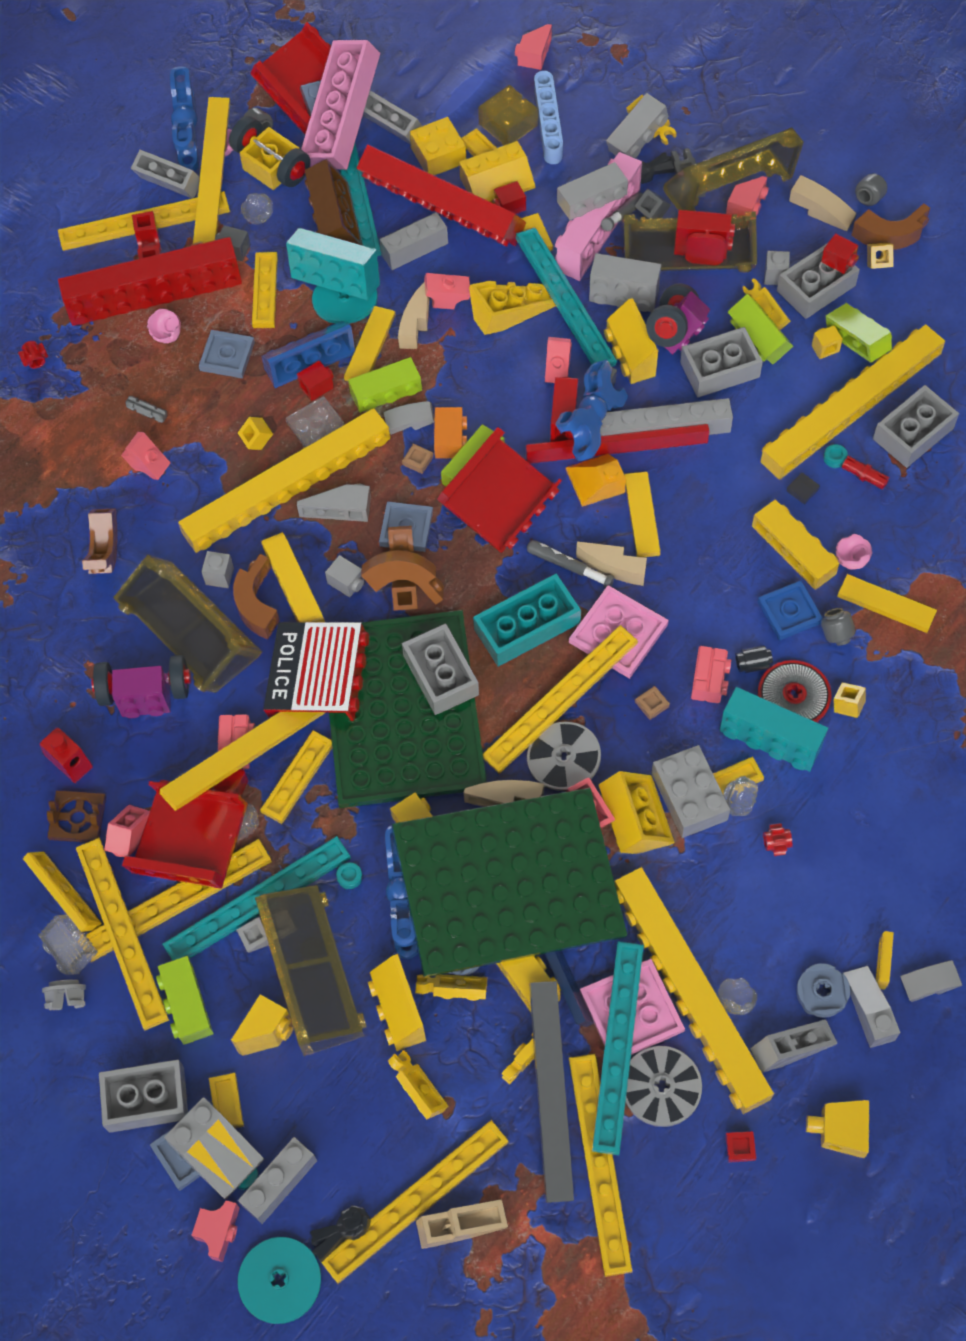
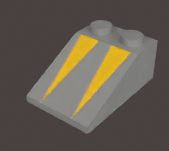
[164,1097,264,1200]

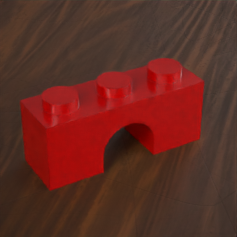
[132,211,162,259]

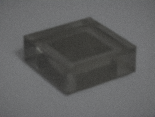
[787,473,820,505]

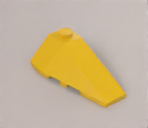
[469,281,556,335]

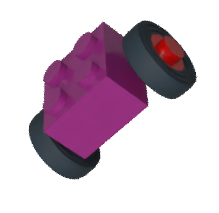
[646,283,710,354]
[91,655,191,718]

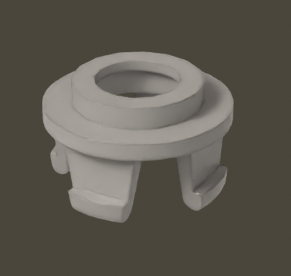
[42,980,86,1010]

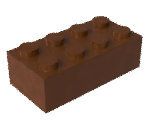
[305,159,363,246]

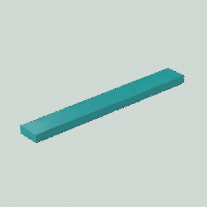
[340,143,381,256]
[515,228,617,367]
[163,836,351,961]
[592,941,644,1155]

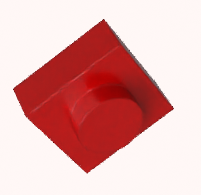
[725,1131,756,1162]

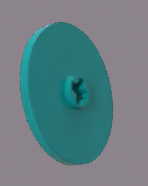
[312,286,378,324]
[238,1237,321,1324]

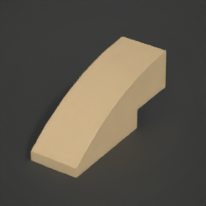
[789,175,856,231]
[398,282,430,349]
[576,542,647,586]
[464,780,544,807]
[416,1199,508,1249]

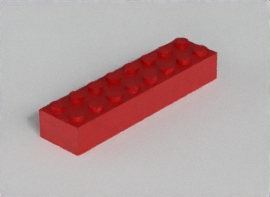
[357,144,526,247]
[58,237,242,326]

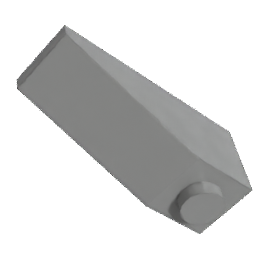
[297,484,371,522]
[843,966,900,1048]
[750,1019,837,1073]

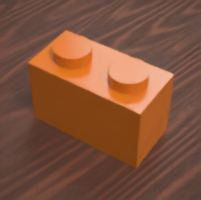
[434,407,467,459]

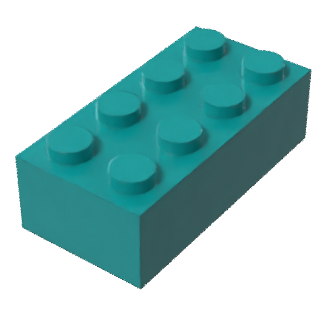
[286,228,380,300]
[473,574,581,667]
[720,687,828,772]

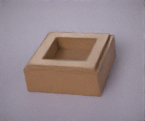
[402,444,434,474]
[635,686,670,720]

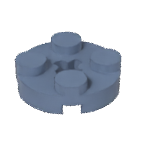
[796,964,850,1017]

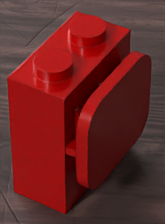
[674,210,735,265]

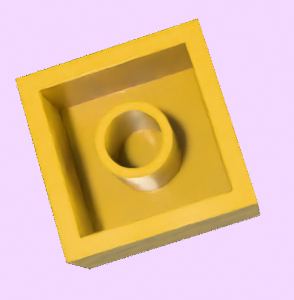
[410,117,466,176]

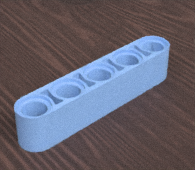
[534,71,563,164]

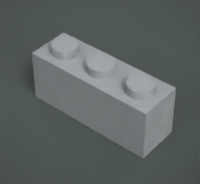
[363,91,422,145]
[606,93,669,158]
[131,150,200,199]
[557,162,628,220]
[380,212,448,270]
[238,1137,317,1224]

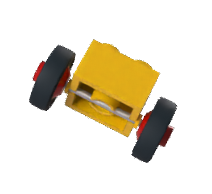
[229,116,310,191]

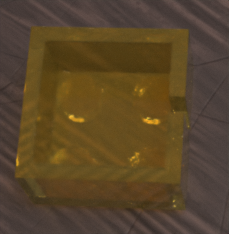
[478,85,538,145]

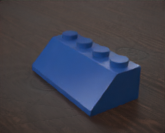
[261,321,355,388]

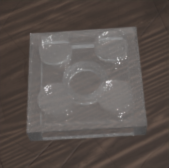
[286,396,345,448]

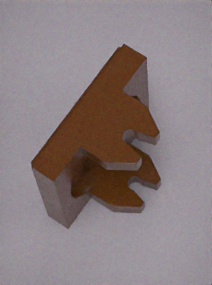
[47,790,107,843]

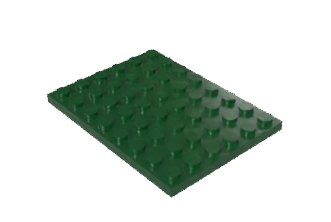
[329,610,487,808]
[391,788,627,978]

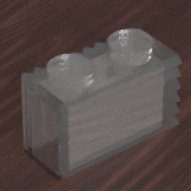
[38,915,98,975]

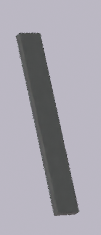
[529,981,574,1203]

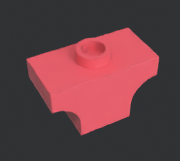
[424,273,470,310]
[545,337,572,383]
[121,432,170,480]
[192,1201,240,1262]

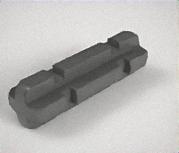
[125,396,168,423]

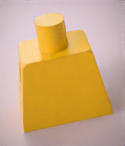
[806,1100,869,1158]

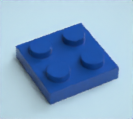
[758,581,823,641]

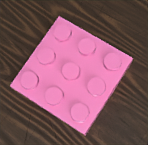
[569,585,669,679]
[580,959,685,1055]

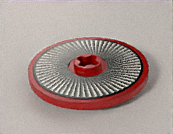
[757,660,832,722]

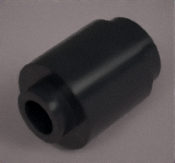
[735,645,773,673]

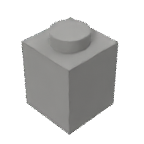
[764,251,790,285]
[201,551,234,588]
[325,555,364,597]

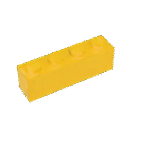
[752,499,839,590]

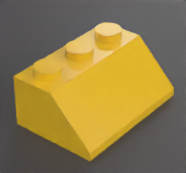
[459,141,535,203]
[604,298,658,384]
[599,771,675,854]
[367,954,426,1051]

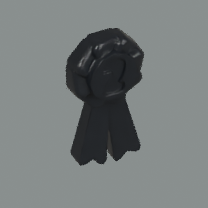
[641,152,675,184]
[310,1205,371,1262]

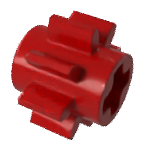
[18,341,48,369]
[763,823,792,856]

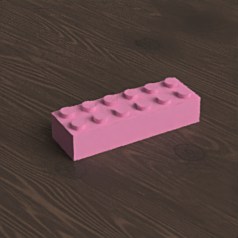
[301,40,380,170]
[555,152,642,281]

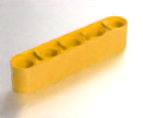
[261,532,325,623]

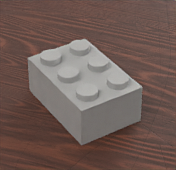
[777,243,860,319]
[589,253,661,312]
[680,327,763,398]
[873,385,959,468]
[402,624,479,715]
[651,745,730,838]
[99,1060,188,1133]

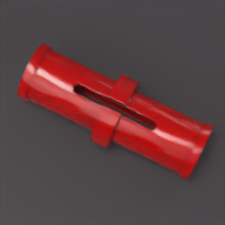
[842,455,890,490]

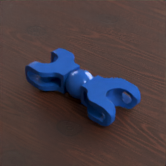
[170,67,199,171]
[556,359,628,461]
[385,826,418,959]

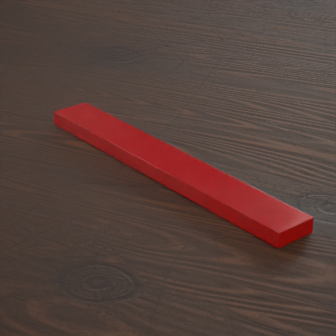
[526,424,709,464]

